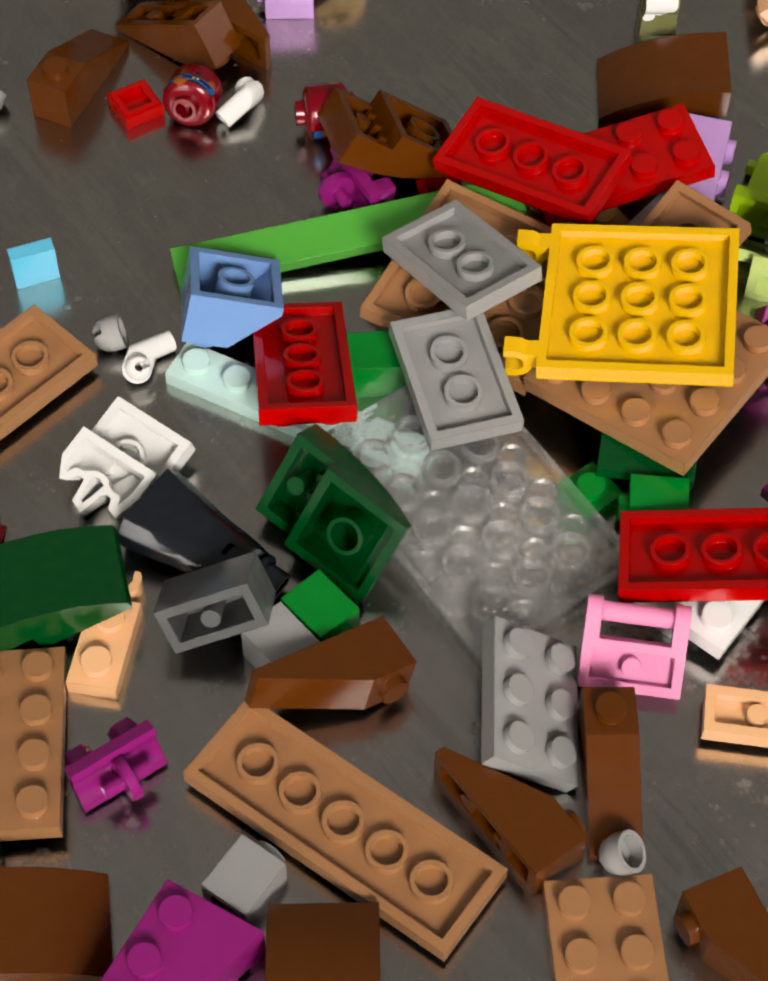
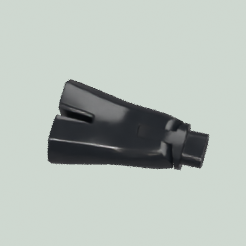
[117,469,291,601]

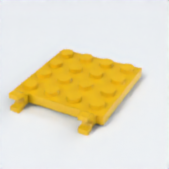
[503,223,740,387]

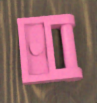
[577,593,692,700]

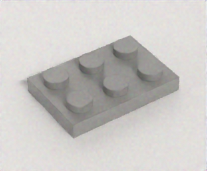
[382,199,542,321]
[389,309,524,451]
[481,615,579,793]

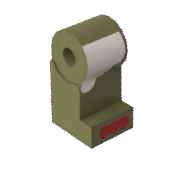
[634,0,681,43]

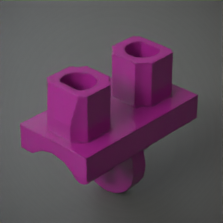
[318,147,396,210]
[64,717,168,812]

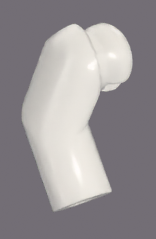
[215,76,264,128]
[122,330,177,384]

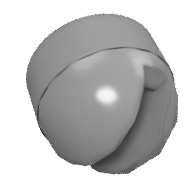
[92,313,129,352]
[598,829,646,876]

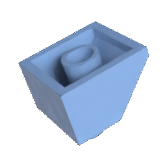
[180,246,284,348]

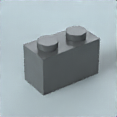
[153,551,276,654]

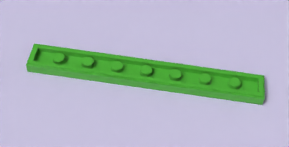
[170,184,527,292]

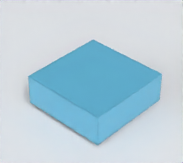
[7,237,60,290]

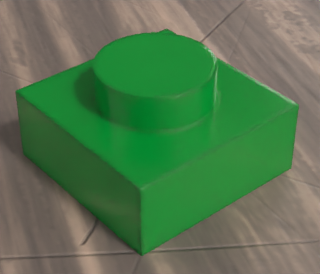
[554,461,623,527]

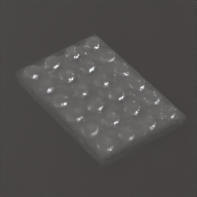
[327,385,620,672]

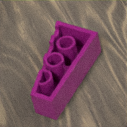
[100,879,266,981]

